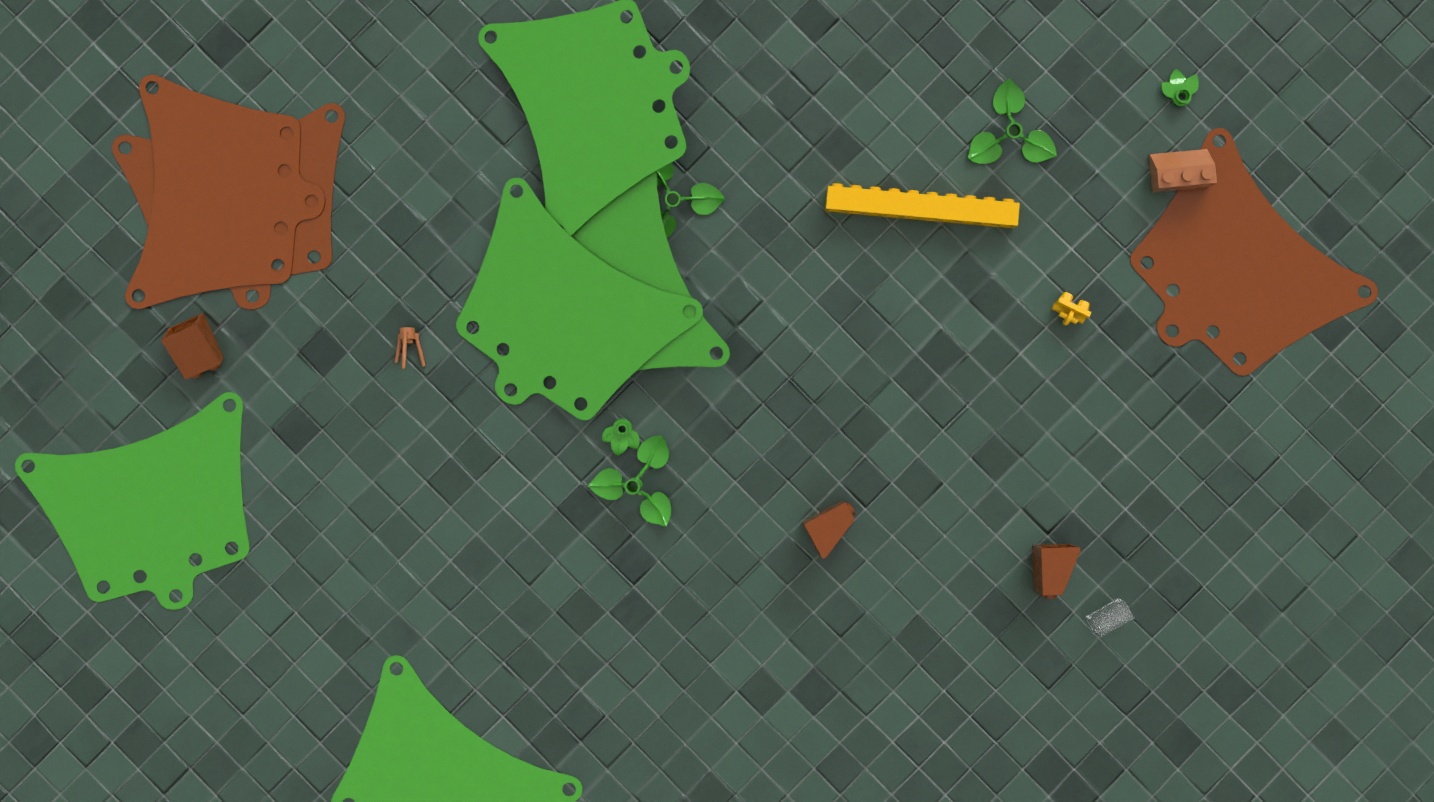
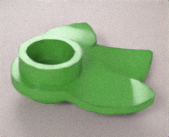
[1161,69,1199,107]
[602,418,640,456]

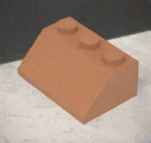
[1149,149,1217,193]

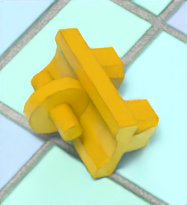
[1051,292,1091,326]

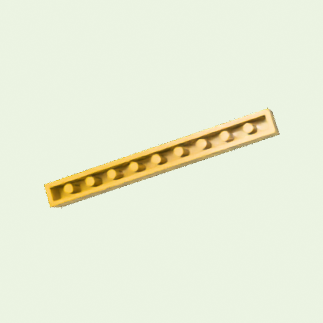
[825,183,1020,229]

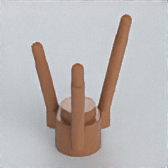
[394,327,426,369]

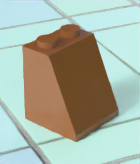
[161,313,224,380]
[802,501,856,559]
[1032,544,1080,599]

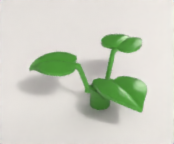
[968,79,1057,164]
[657,163,725,238]
[588,435,672,527]

